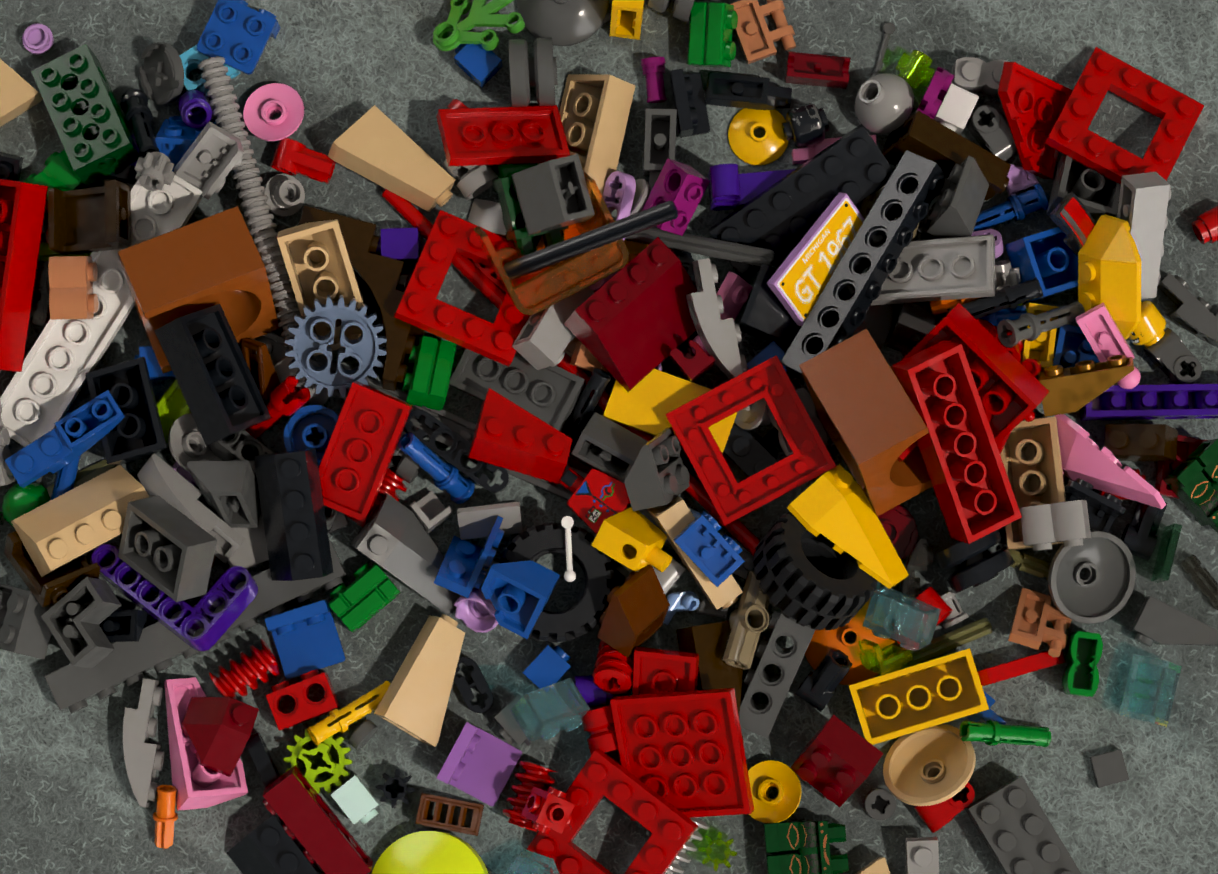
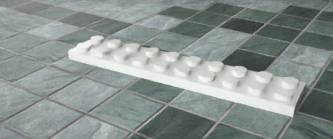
[0,175,203,447]

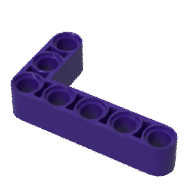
[708,164,795,211]
[91,544,258,651]

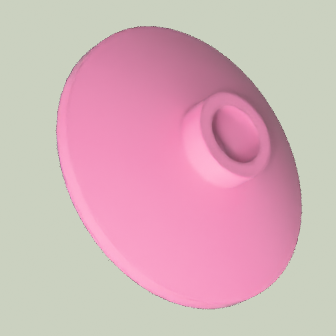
[243,83,304,141]

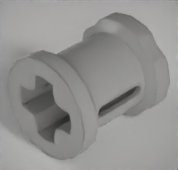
[941,590,969,629]

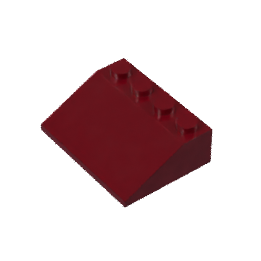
[564,237,697,392]

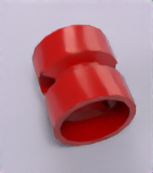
[580,705,618,755]

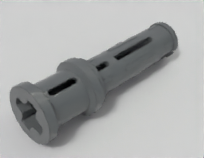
[997,301,1085,348]

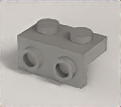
[174,121,244,200]

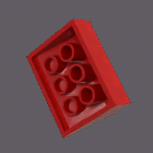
[901,303,1050,444]

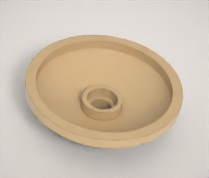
[883,724,976,806]

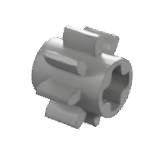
[134,152,175,191]
[995,260,1021,292]

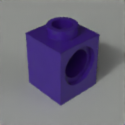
[376,228,420,263]

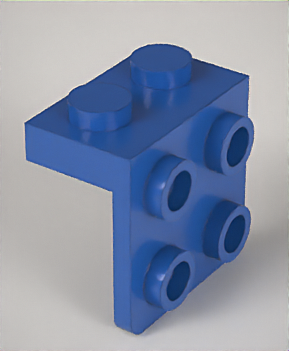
[197,0,280,74]

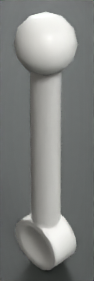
[561,516,576,582]

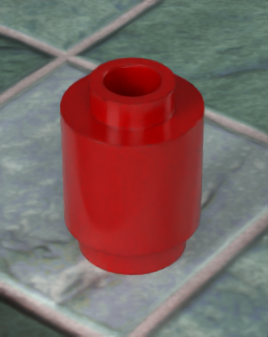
[1191,206,1218,244]

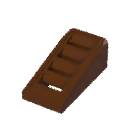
[241,337,280,405]
[415,792,484,836]

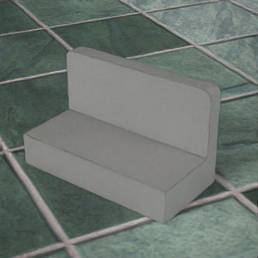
[457,502,523,540]

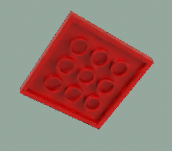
[610,688,754,821]

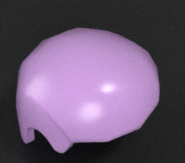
[454,588,498,633]

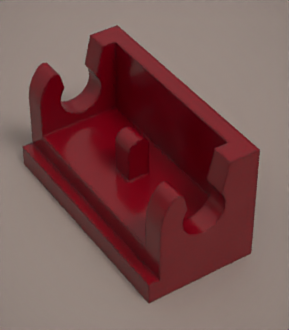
[785,51,851,89]
[668,340,715,383]

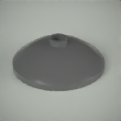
[517,0,609,46]
[1048,530,1136,624]

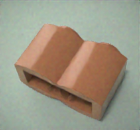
[48,256,99,320]

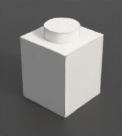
[934,83,979,135]

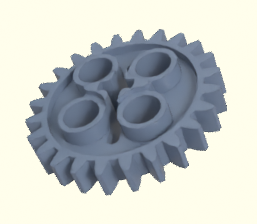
[285,295,387,397]

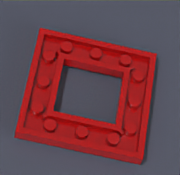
[1045,47,1204,185]
[394,210,551,367]
[665,355,836,526]
[527,748,698,874]

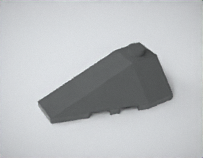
[350,494,460,616]

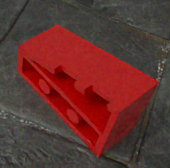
[468,388,573,484]

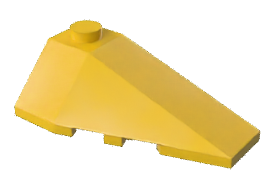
[787,464,909,589]

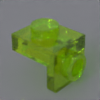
[859,639,913,675]

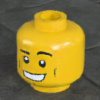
[1128,300,1166,347]

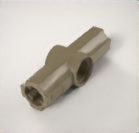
[723,571,770,670]

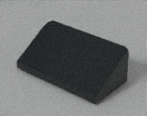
[99,610,147,642]

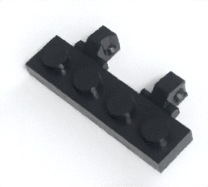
[696,382,779,477]

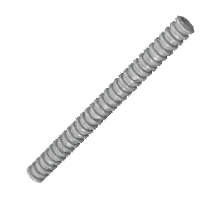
[198,56,301,349]

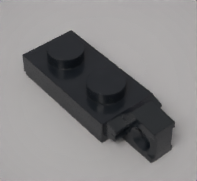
[705,72,792,110]

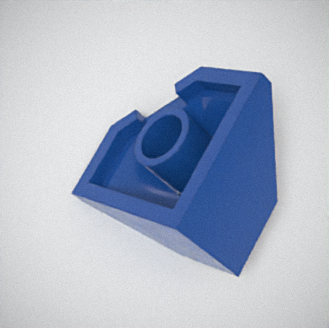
[481,560,560,639]

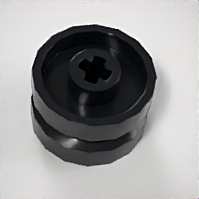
[934,530,1015,594]

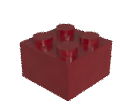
[790,714,884,807]

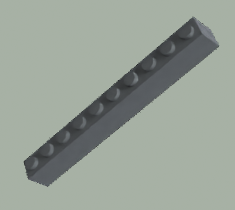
[44,540,347,714]

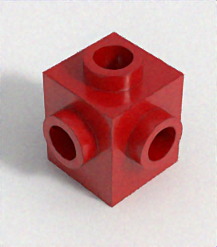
[521,786,575,835]

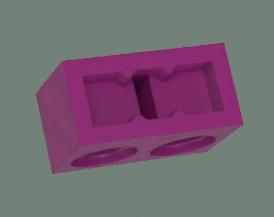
[642,158,710,236]

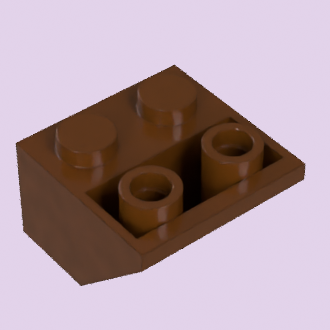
[597,564,670,658]

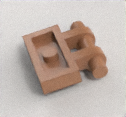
[730,0,796,65]
[1008,587,1072,657]

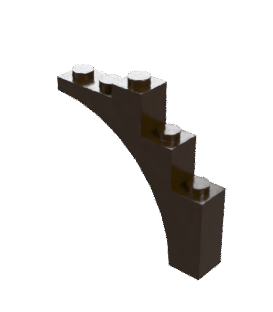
[298,206,425,392]

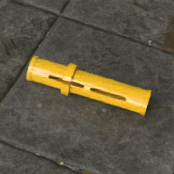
[307,680,391,746]

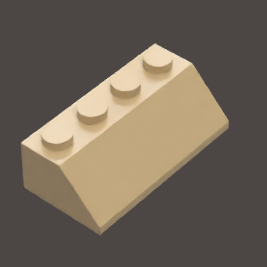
[559,74,635,204]
[277,219,367,356]
[1000,416,1066,550]
[11,465,149,577]

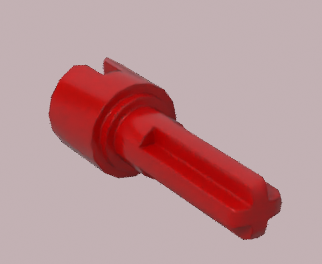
[245,376,310,439]

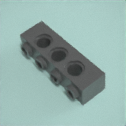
[739,610,815,739]

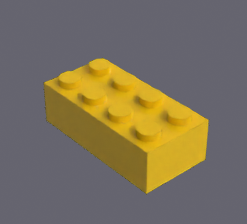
[849,648,989,745]

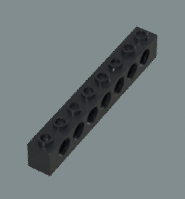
[781,150,946,381]

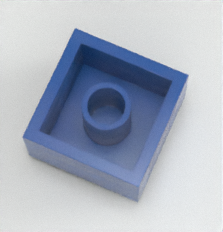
[1005,224,1082,304]

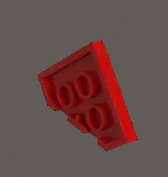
[998,62,1072,179]

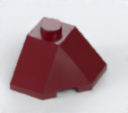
[181,697,259,777]

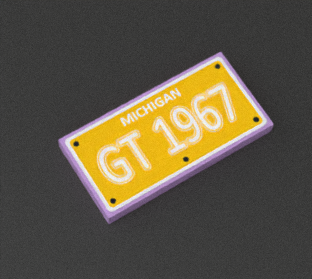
[767,192,865,326]

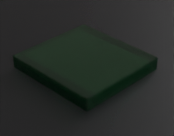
[1151,523,1182,583]

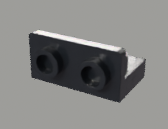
[670,68,710,138]

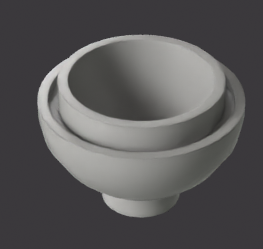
[855,73,914,134]

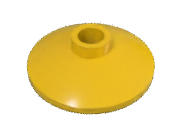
[728,108,789,166]
[748,760,802,823]

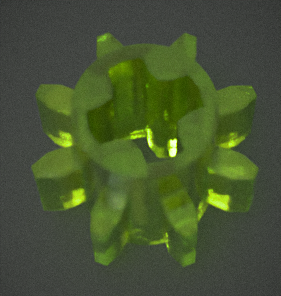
[895,50,935,89]
[698,831,737,871]

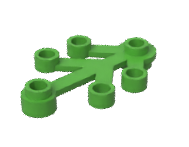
[433,0,525,51]

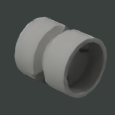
[442,159,499,201]

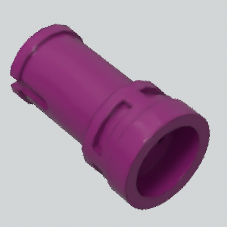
[641,57,666,103]

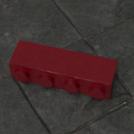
[262,765,373,874]

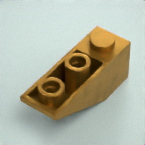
[1038,355,1134,417]

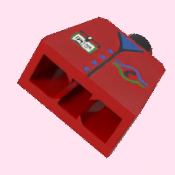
[559,468,630,535]

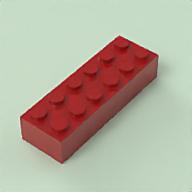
[0,179,48,372]
[890,340,1022,544]

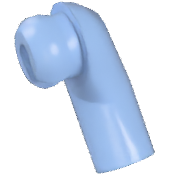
[663,591,700,625]

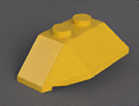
[1078,214,1141,340]

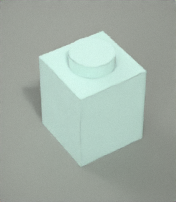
[331,775,380,825]

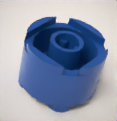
[283,405,339,467]

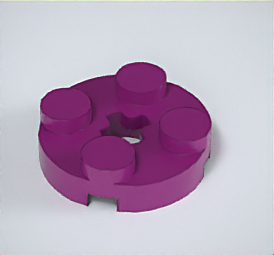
[916,66,955,119]

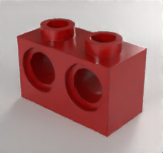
[266,669,340,731]

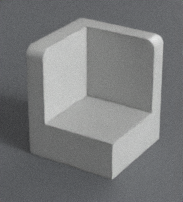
[408,491,453,534]

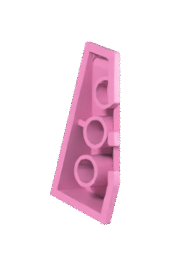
[1055,414,1166,509]
[164,677,248,811]

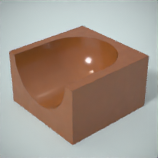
[118,206,280,374]
[799,328,933,516]

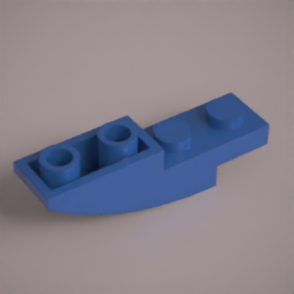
[4,390,125,488]

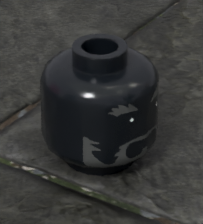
[782,103,829,148]

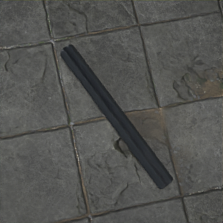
[503,201,678,280]

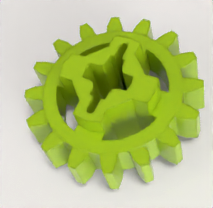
[284,729,353,794]

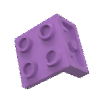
[437,722,522,806]

